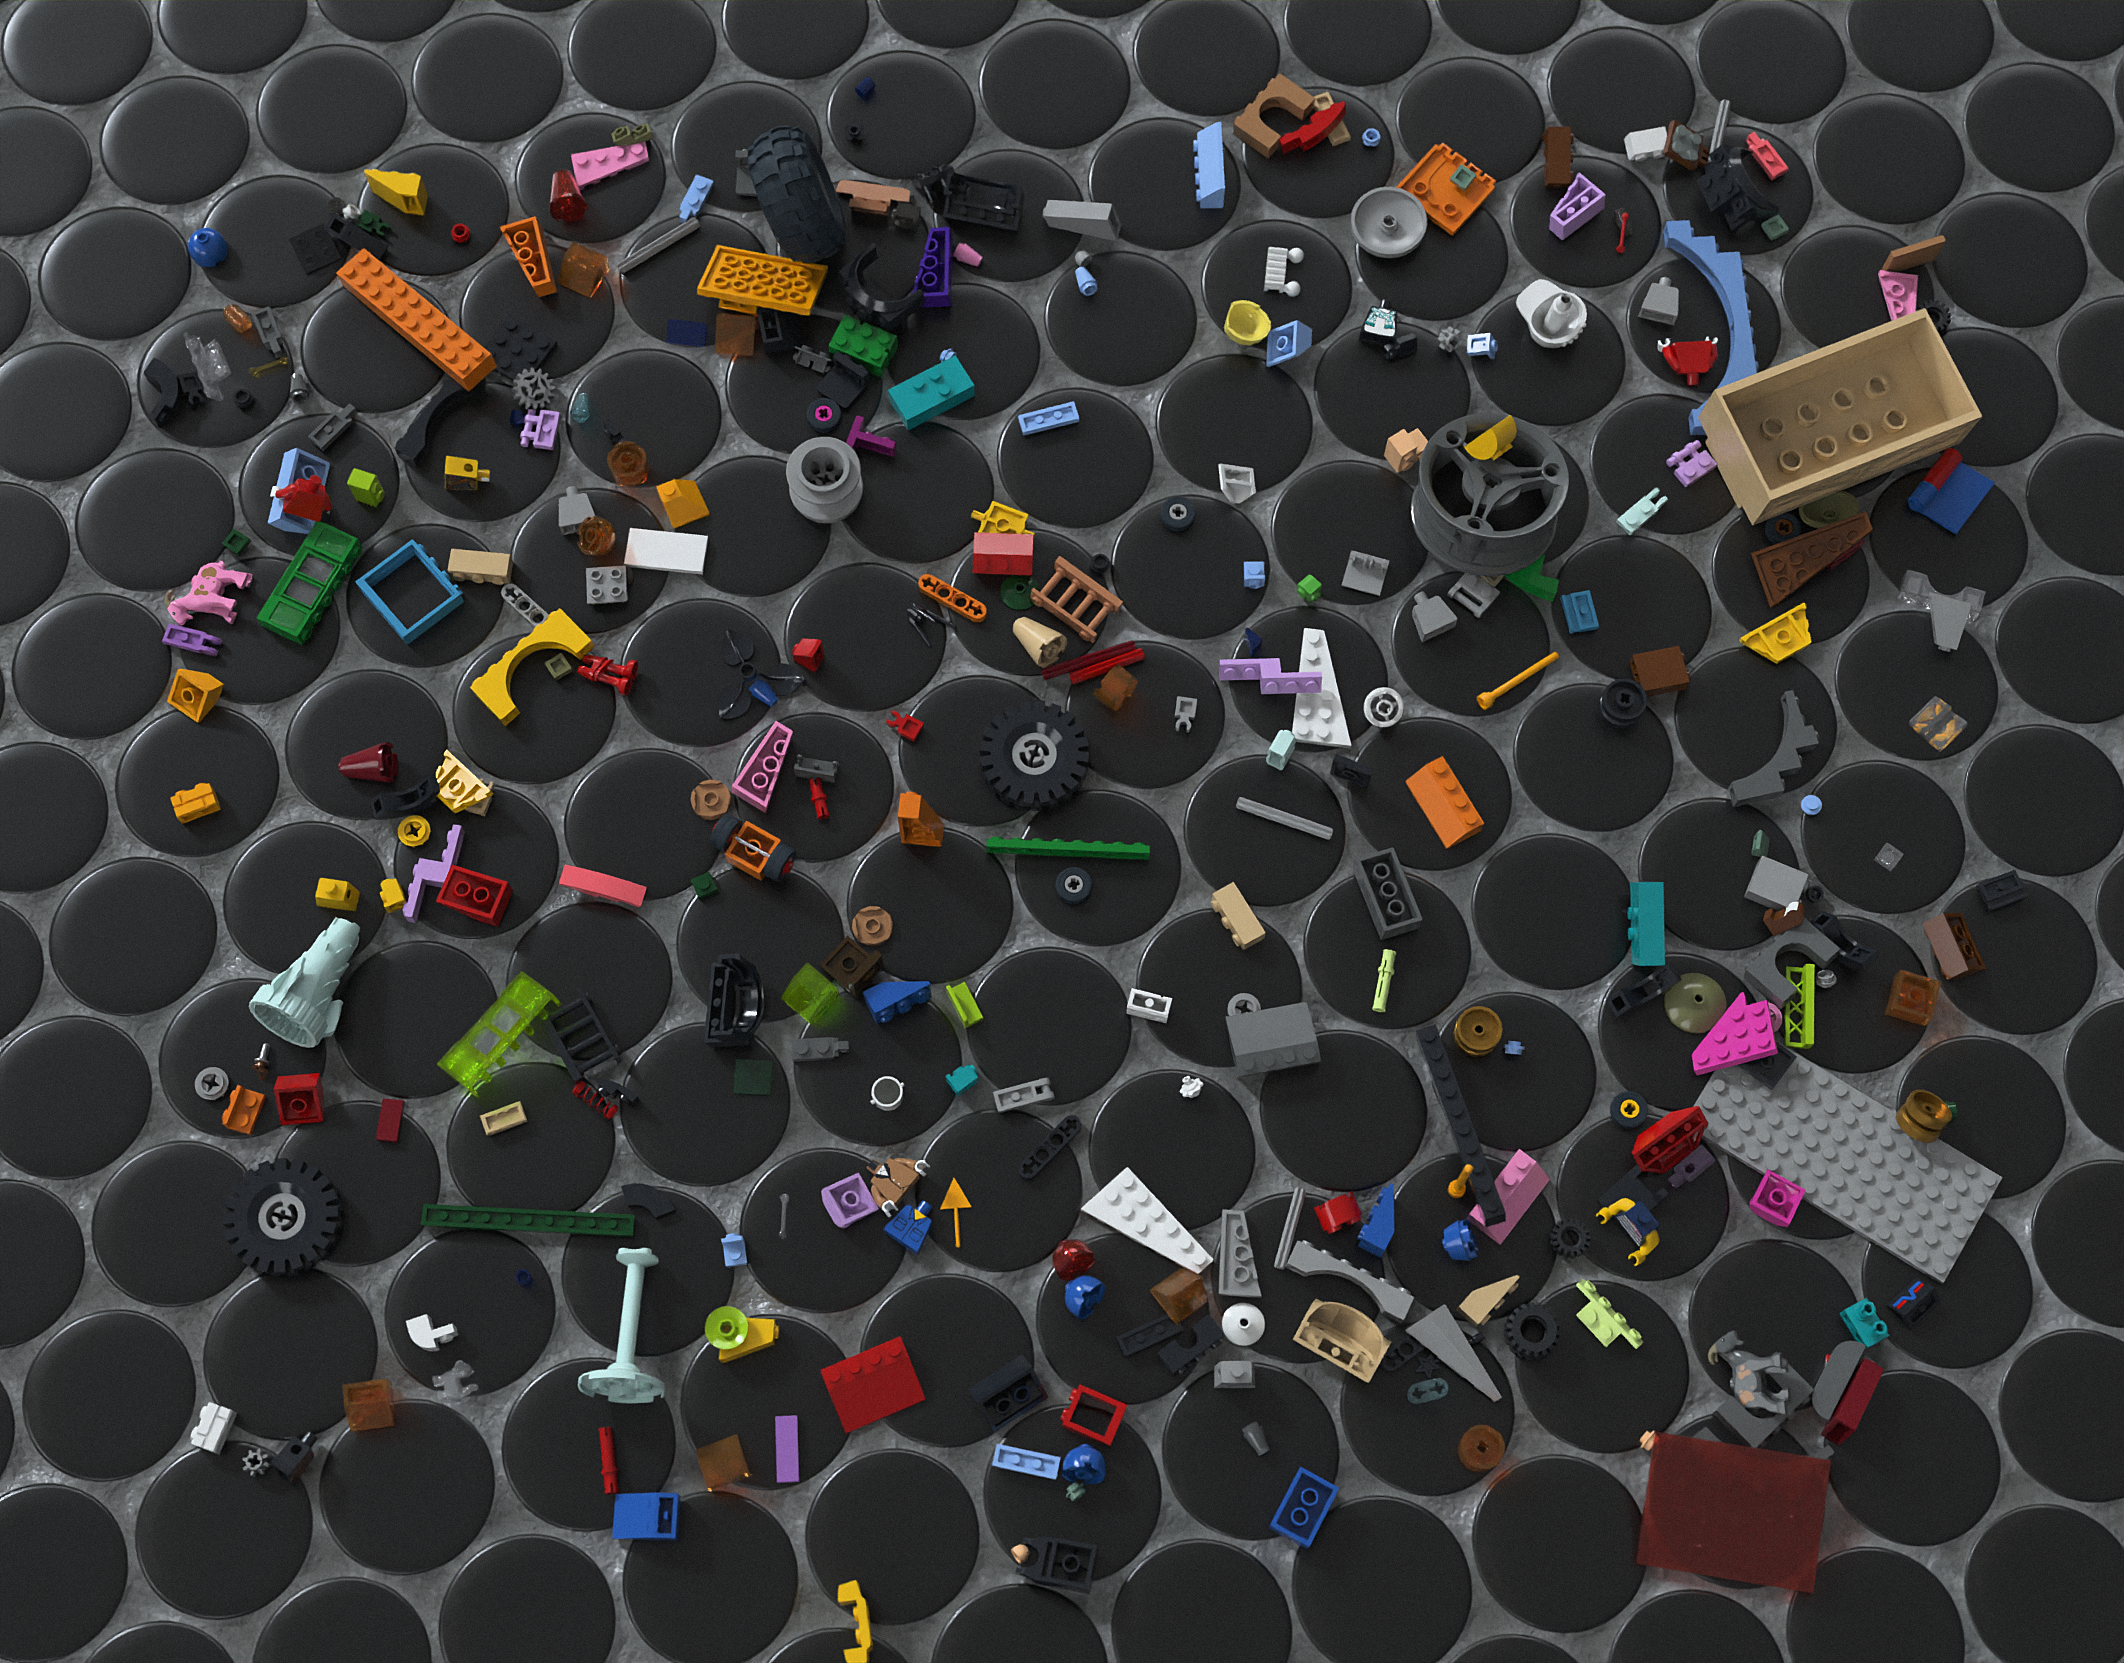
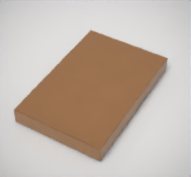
[1882,235,1946,272]

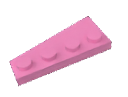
[571,141,649,191]

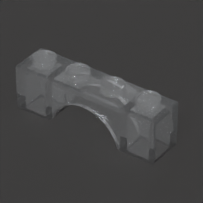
[1898,570,1985,620]

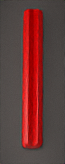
[1069,648,1145,684]

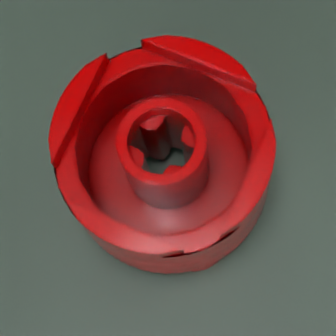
[1314,1191,1363,1234]

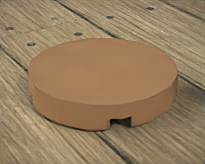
[691,780,732,820]
[852,906,893,947]

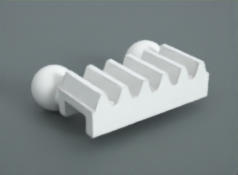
[1264,247,1304,297]

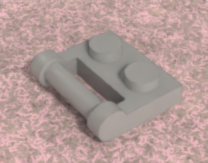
[1447,573,1500,618]

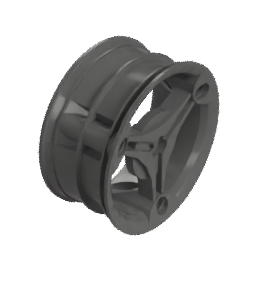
[1411,413,1569,576]

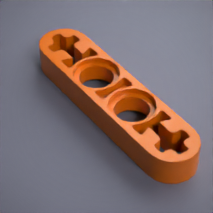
[918,574,987,622]

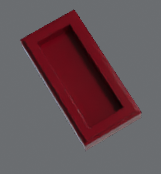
[376,1098,405,1143]

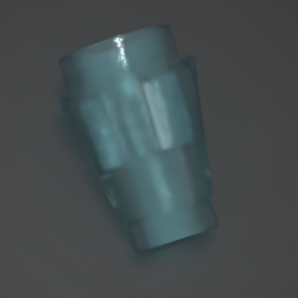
[570,393,590,423]

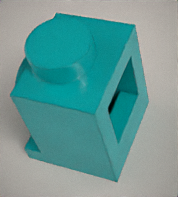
[945,1064,979,1097]

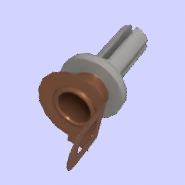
[251,1043,270,1080]

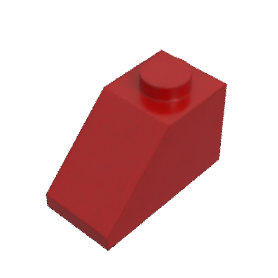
[792,638,825,672]

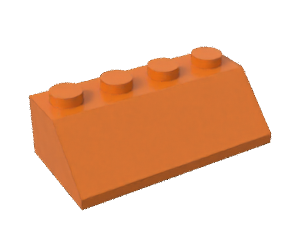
[1405,756,1484,849]

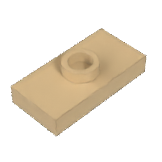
[480,1101,528,1136]

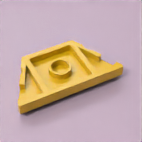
[1739,603,1811,664]
[436,750,494,813]

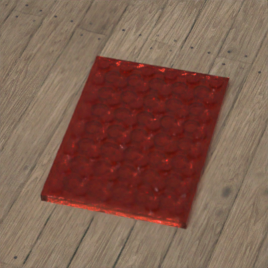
[1636,1431,1831,1593]

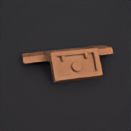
[836,180,910,216]

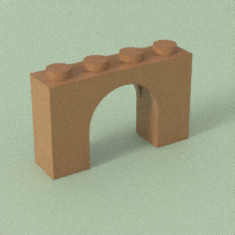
[1233,74,1315,158]

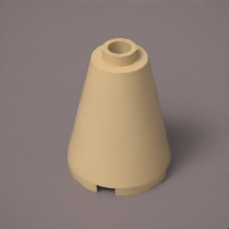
[1013,617,1067,668]

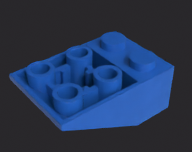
[863,981,932,1024]
[1357,1183,1394,1258]
[612,1493,681,1541]

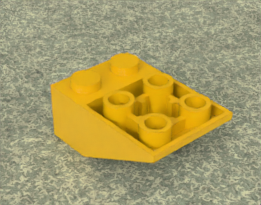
[364,169,428,215]

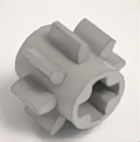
[1437,326,1463,352]
[242,1449,271,1477]

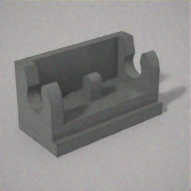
[794,754,839,783]

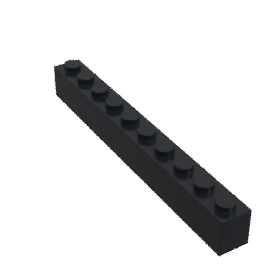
[1416,1024,1506,1227]

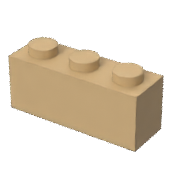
[448,549,513,585]
[1211,882,1265,950]

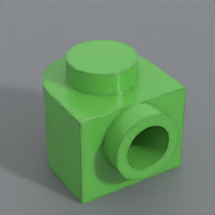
[1296,575,1322,602]

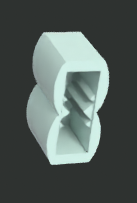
[1266,730,1296,770]

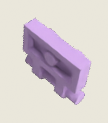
[520,409,561,450]
[1666,440,1717,488]

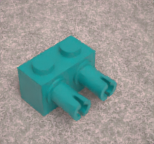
[1839,1298,1889,1350]

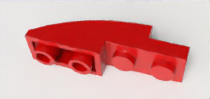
[1279,101,1346,154]

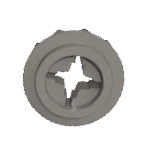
[1228,993,1261,1016]
[195,1067,229,1100]

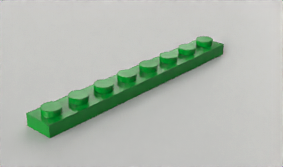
[986,837,1150,860]

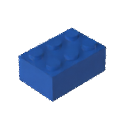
[1269,1467,1339,1549]

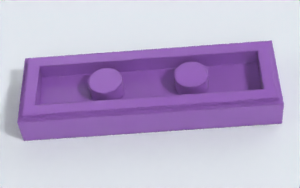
[775,1415,799,1483]

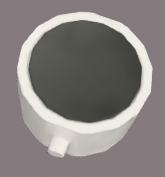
[870,1076,905,1111]

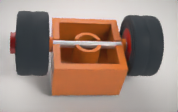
[709,813,796,882]

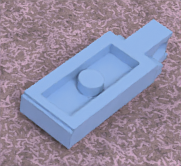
[680,175,714,223]

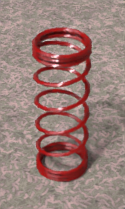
[572,1081,618,1120]

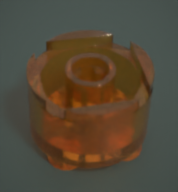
[607,441,649,487]
[1093,664,1138,712]
[1458,1425,1505,1472]

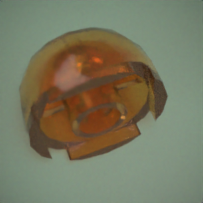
[577,516,616,556]

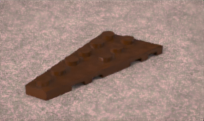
[1751,511,1873,609]

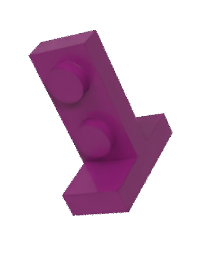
[846,415,896,457]

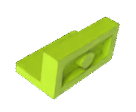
[946,982,983,1028]

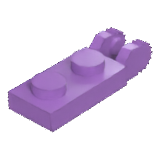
[162,623,222,656]

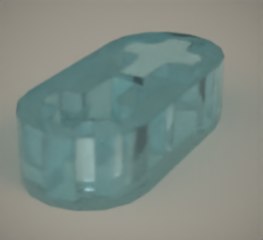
[1407,1378,1448,1404]

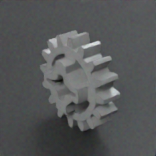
[512,368,555,411]

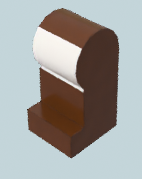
[1763,902,1806,936]

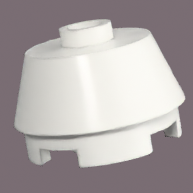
[1364,687,1404,727]

